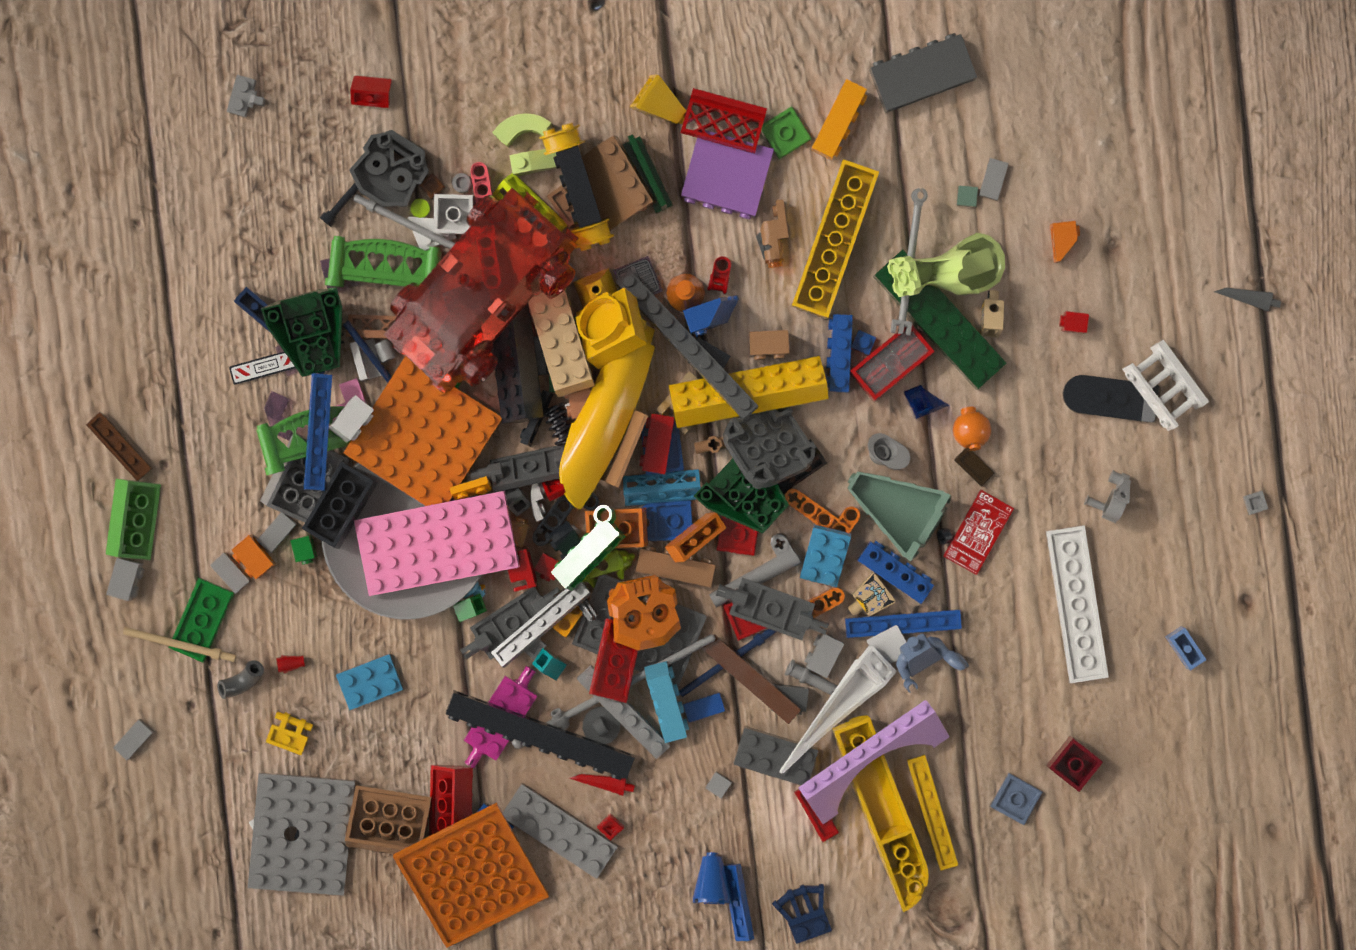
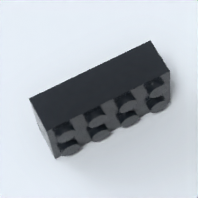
[302,462,378,549]

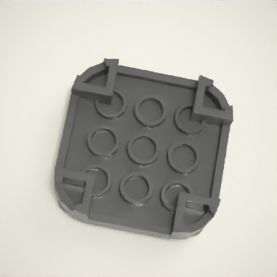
[722,407,816,489]

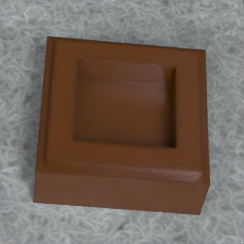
[419,173,446,200]

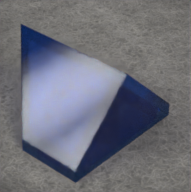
[904,385,949,419]

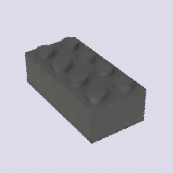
[733,726,819,785]

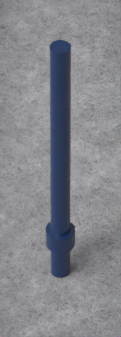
[679,629,777,697]

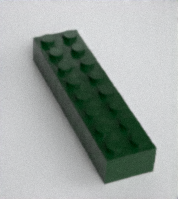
[873,249,1007,390]

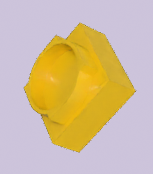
[575,288,647,369]

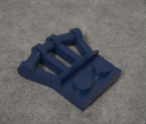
[772,884,832,944]

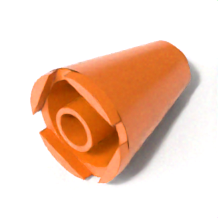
[666,274,705,312]

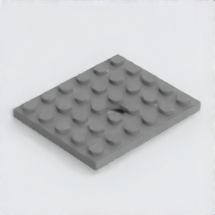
[248,773,355,896]

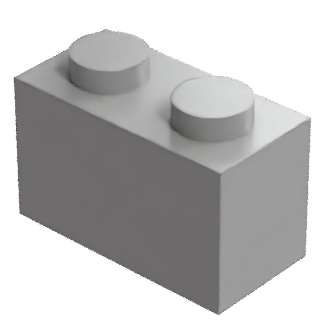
[106,557,144,601]
[804,634,844,678]

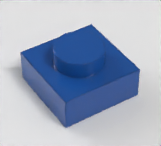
[851,330,876,355]

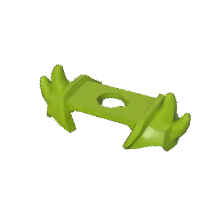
[582,548,635,588]

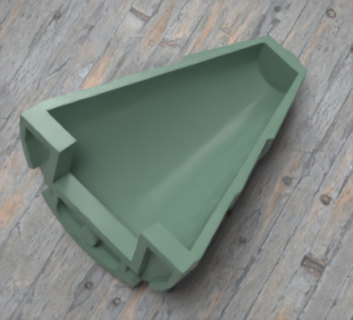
[848,472,952,561]

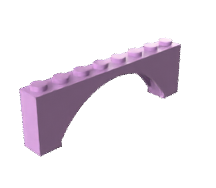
[798,700,949,824]

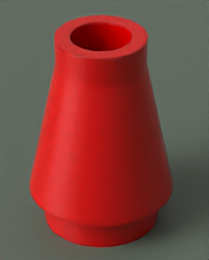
[276,655,305,674]

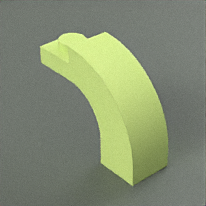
[492,113,552,147]

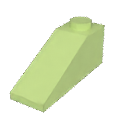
[509,149,557,176]

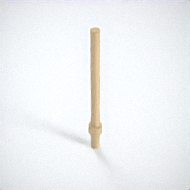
[123,627,236,662]

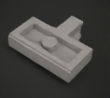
[226,75,266,118]

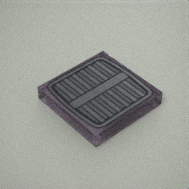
[613,256,663,295]

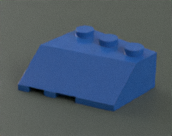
[683,295,739,338]

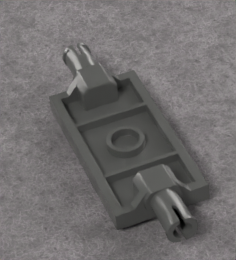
[471,444,565,492]
[716,577,829,640]
[460,587,560,660]

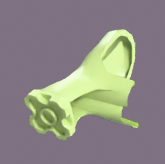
[887,233,1005,297]

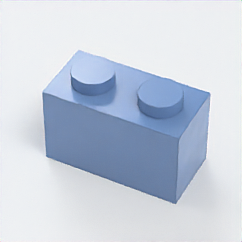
[1165,626,1206,671]

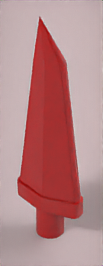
[569,774,635,796]

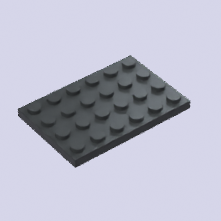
[572,575,707,687]

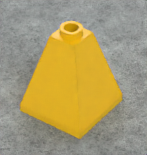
[630,74,686,124]
[573,268,617,308]

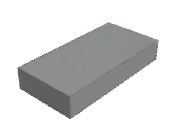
[979,158,1009,201]
[257,512,297,553]
[210,552,251,594]
[113,719,154,760]

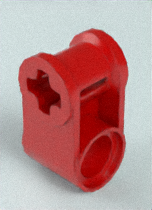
[707,256,731,294]

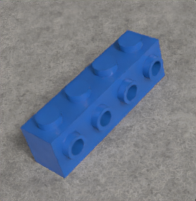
[826,314,853,393]
[857,540,934,604]

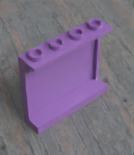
[681,130,774,220]

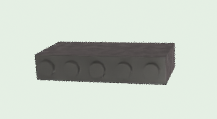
[869,33,977,113]

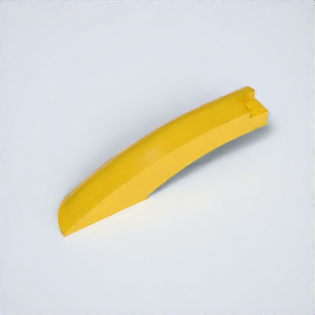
[559,319,655,509]
[832,715,929,912]

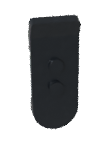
[1062,375,1161,423]

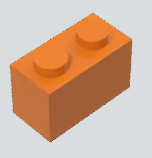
[231,535,276,579]

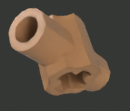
[694,436,726,454]

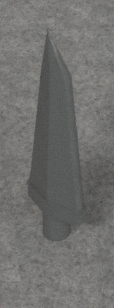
[1214,287,1281,311]

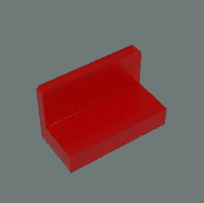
[350,76,392,108]

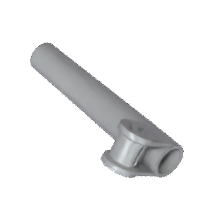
[709,534,801,608]

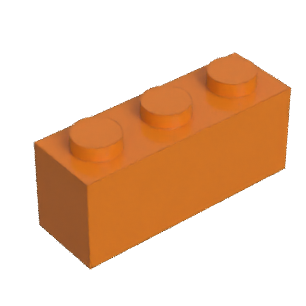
[665,512,726,562]

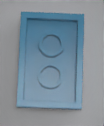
[800,524,851,587]
[336,654,404,711]

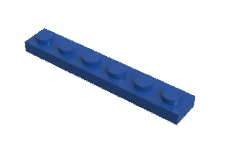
[304,373,332,491]
[845,609,962,638]

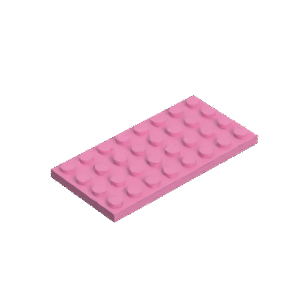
[354,491,520,596]

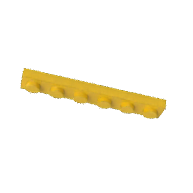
[907,754,958,871]

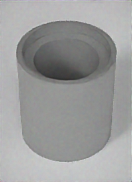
[374,339,397,363]

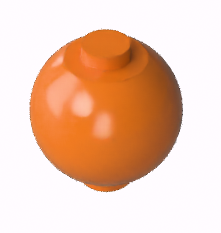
[953,406,991,451]

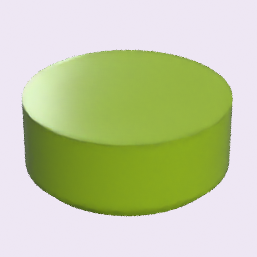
[411,199,430,218]

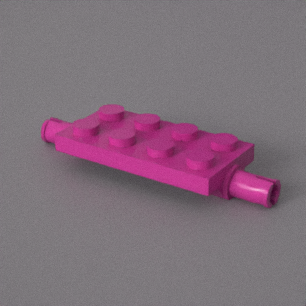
[464,665,537,769]

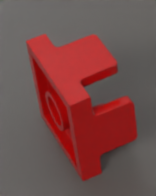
[508,548,538,592]

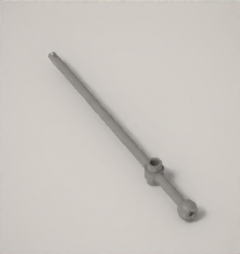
[511,634,715,749]

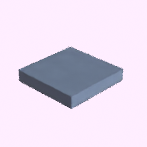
[990,773,1043,825]

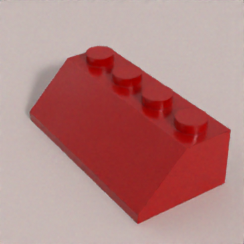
[429,765,473,836]

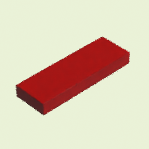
[794,789,839,842]

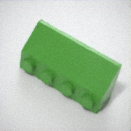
[106,479,161,560]

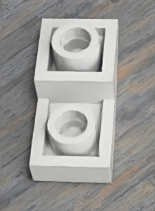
[531,482,546,522]

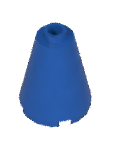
[693,852,731,904]

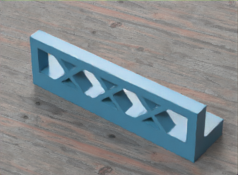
[623,469,700,506]

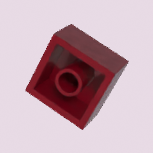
[1046,736,1103,792]

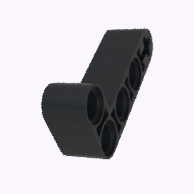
[532,492,600,546]

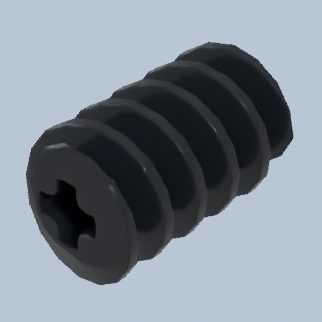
[543,402,572,445]

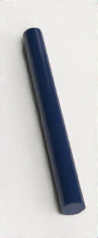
[343,320,392,383]

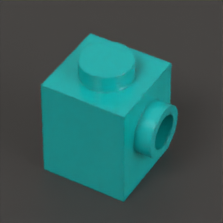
[532,648,567,681]

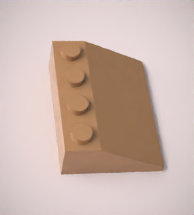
[582,135,656,231]
[600,410,648,488]
[345,785,432,854]

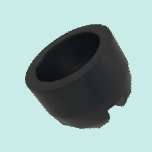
[936,528,954,545]

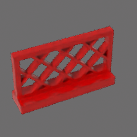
[680,88,767,154]

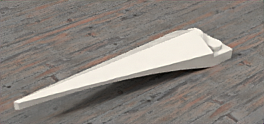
[780,645,897,773]

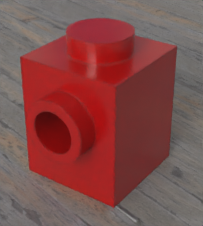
[534,552,559,582]

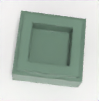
[957,186,978,207]

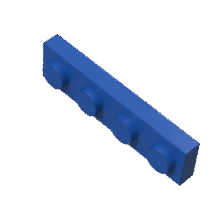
[724,864,754,941]

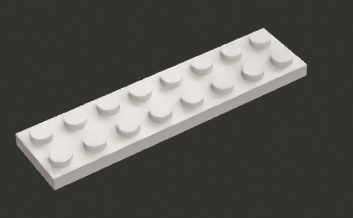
[1046,525,1109,683]

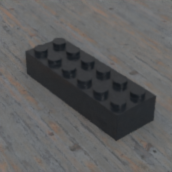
[487,303,544,424]

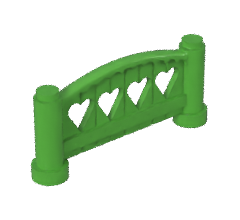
[325,236,442,298]
[256,401,351,476]

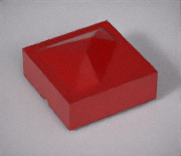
[597,813,624,841]

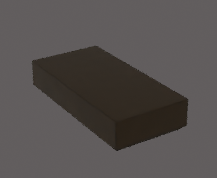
[954,448,995,487]

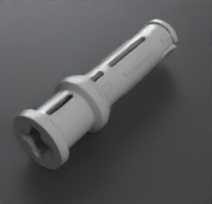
[785,659,837,695]

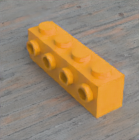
[811,79,868,160]

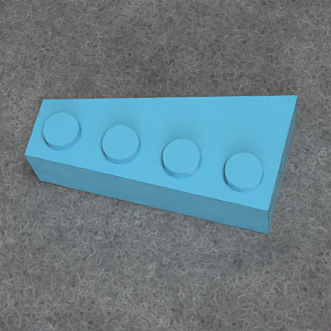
[644,661,689,743]

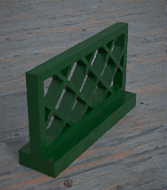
[623,134,673,214]

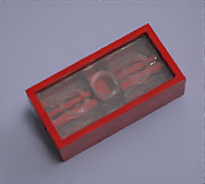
[850,325,935,403]

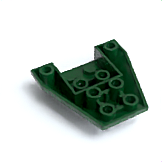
[261,288,342,377]
[694,458,789,534]

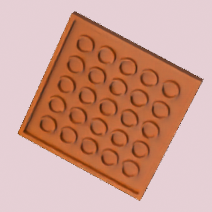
[343,356,502,506]
[393,803,549,948]

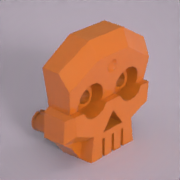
[607,575,681,651]

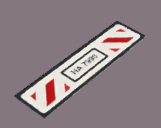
[229,352,295,385]

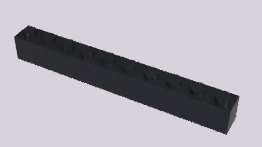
[446,690,635,780]

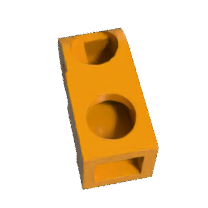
[552,606,583,638]

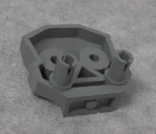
[349,130,429,207]

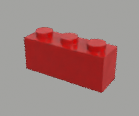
[639,414,675,474]

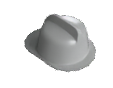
[868,433,910,470]

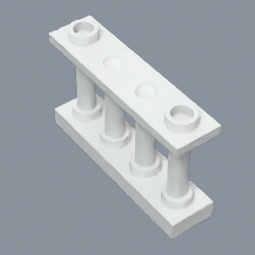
[1123,340,1209,431]

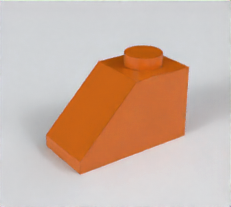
[1050,221,1080,263]

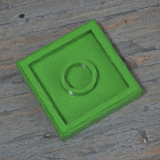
[761,106,812,160]

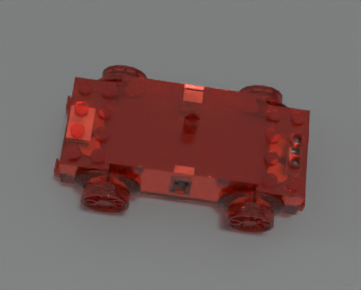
[384,188,579,393]

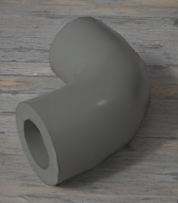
[217,660,264,699]

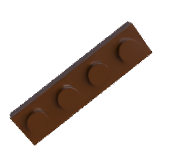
[86,412,153,481]

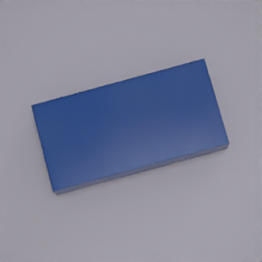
[683,693,725,723]

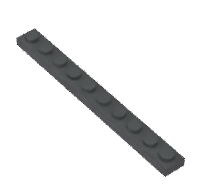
[615,270,758,420]

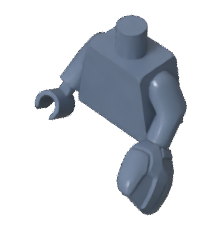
[896,634,969,693]

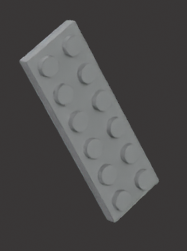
[503,783,618,879]

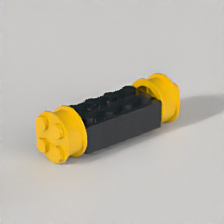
[539,122,614,251]

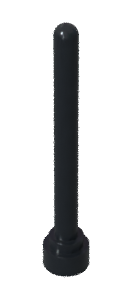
[319,161,380,227]

